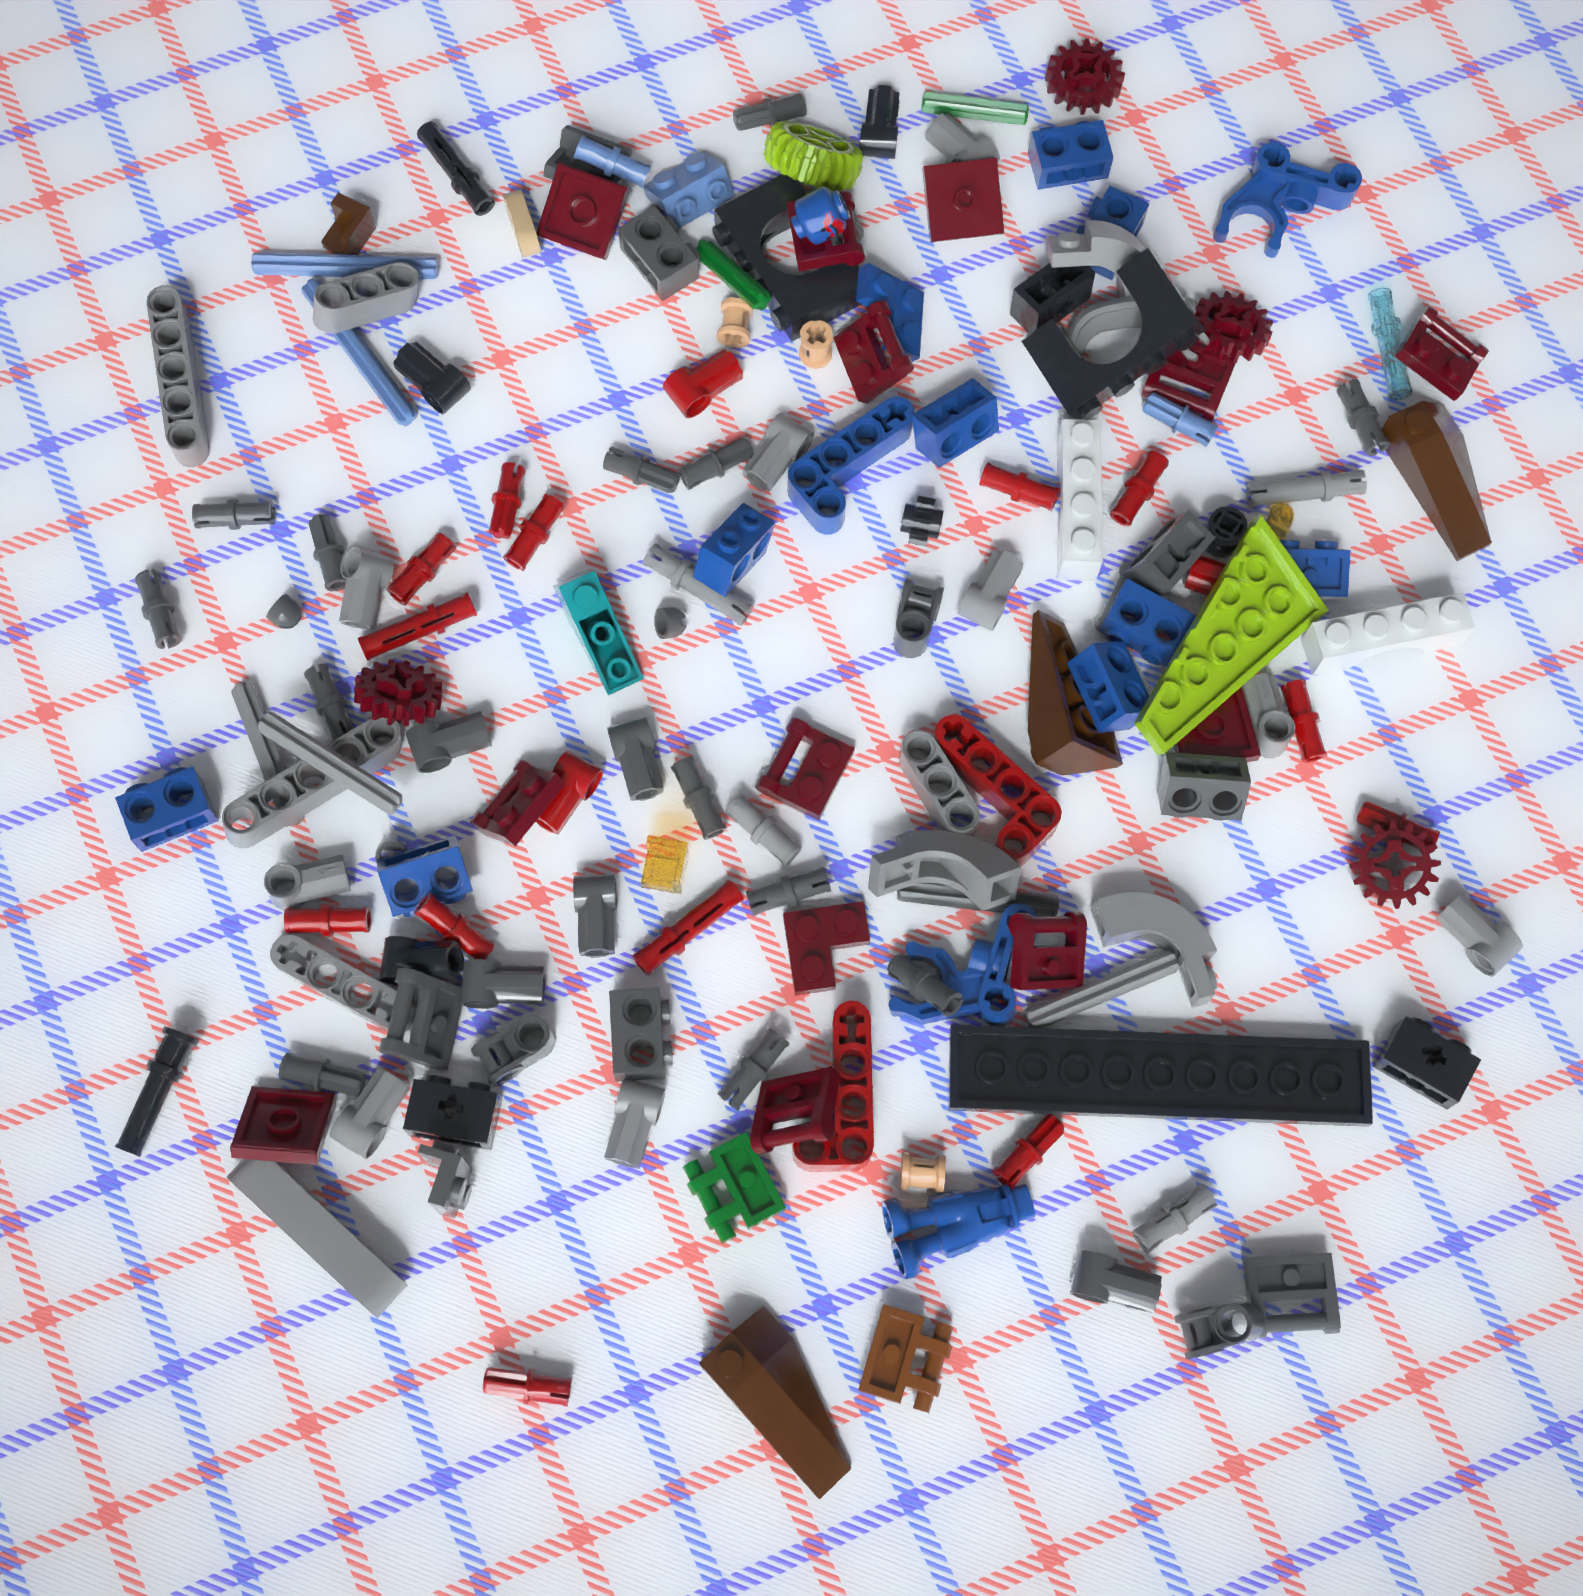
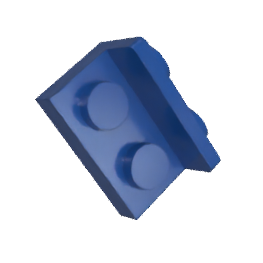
[1280,540,1351,597]

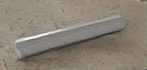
[231,681,305,827]
[258,711,403,815]
[1025,950,1180,1028]

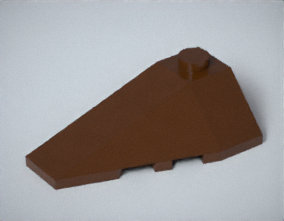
[1382,401,1492,562]
[1027,610,1123,776]
[699,1305,852,1500]

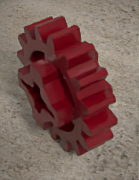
[1045,38,1125,115]
[1195,291,1273,363]
[354,659,443,726]
[1349,820,1441,909]

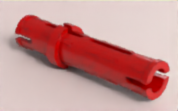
[357,592,477,661]
[632,880,744,976]

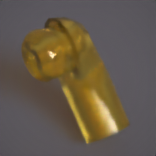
[1266,503,1294,540]

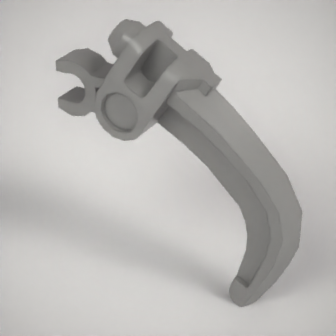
[1068,293,1210,362]

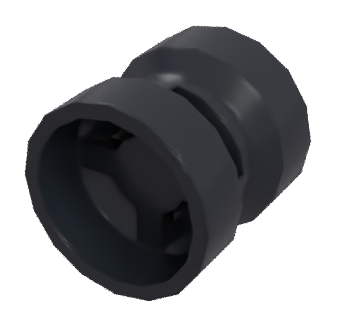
[1205,506,1248,558]

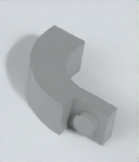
[1046,220,1146,298]
[868,830,1021,911]
[1091,892,1217,1008]

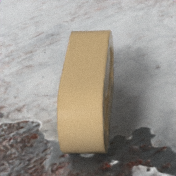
[503,189,541,258]

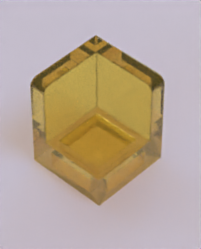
[641,835,689,895]

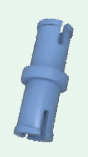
[573,135,651,188]

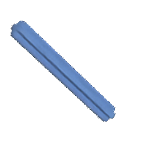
[251,252,439,279]
[301,278,417,427]

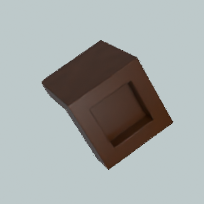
[321,192,376,255]

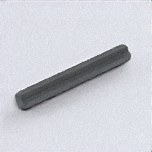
[897,883,1059,917]

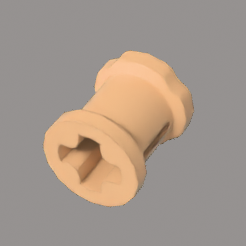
[716,297,753,348]
[799,320,833,369]
[900,1152,946,1193]

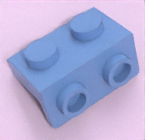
[643,151,734,229]

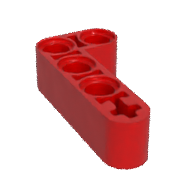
[934,714,1062,867]
[792,1000,874,1172]

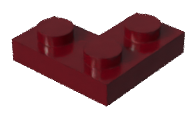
[782,901,870,996]

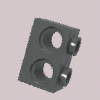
[618,206,700,301]
[1122,510,1216,596]
[1157,752,1251,821]
[609,987,673,1082]

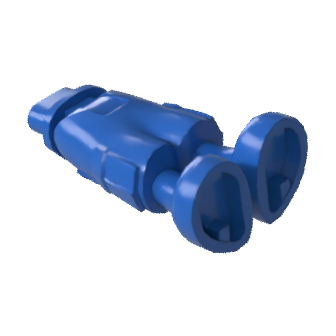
[881,1184,1036,1279]

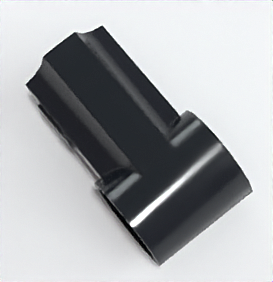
[859,85,900,159]
[393,341,472,415]
[379,936,464,985]

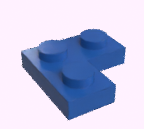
[856,263,924,362]

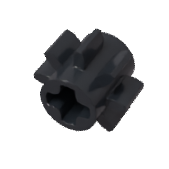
[900,495,944,547]

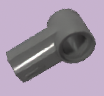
[406,711,493,773]
[607,717,664,801]
[573,874,617,958]
[461,959,545,1009]
[1070,1250,1162,1314]

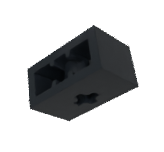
[1010,263,1096,334]
[1372,1016,1482,1110]
[403,1075,502,1150]

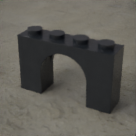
[712,175,862,342]
[1021,248,1206,420]

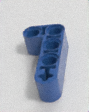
[787,396,914,535]

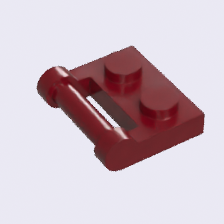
[786,191,865,272]
[833,301,914,404]
[1394,305,1489,401]
[1141,344,1236,422]
[755,717,855,821]
[470,759,566,847]
[1009,912,1087,990]
[750,1066,841,1154]

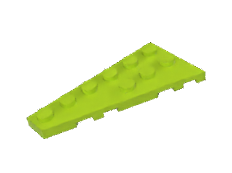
[1134,515,1329,755]

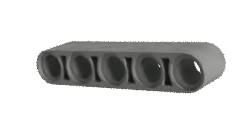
[146,285,209,468]
[222,717,401,849]
[226,1159,408,1319]

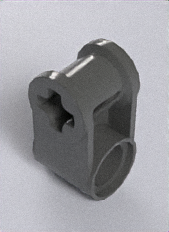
[893,578,944,659]
[471,1015,555,1087]
[1174,1302,1265,1360]

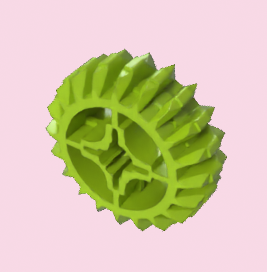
[763,120,864,191]

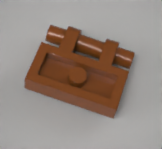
[858,1304,953,1414]

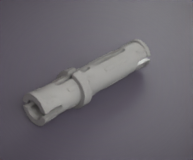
[1246,469,1367,508]
[643,543,754,626]

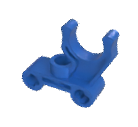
[1213,142,1362,258]
[888,903,1038,1026]

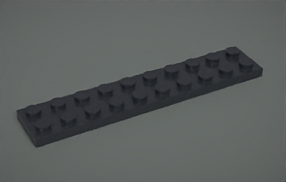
[948,1024,1373,1127]

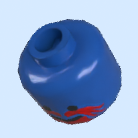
[791,187,850,245]

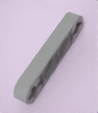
[270,935,416,1032]

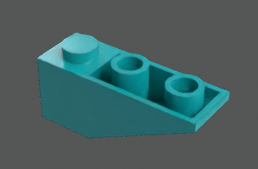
[553,569,644,696]

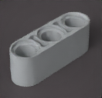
[312,262,419,334]
[899,730,980,836]

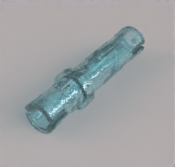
[1367,287,1413,400]

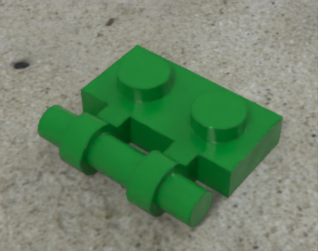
[682,1132,786,1244]

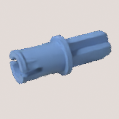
[1142,393,1219,447]

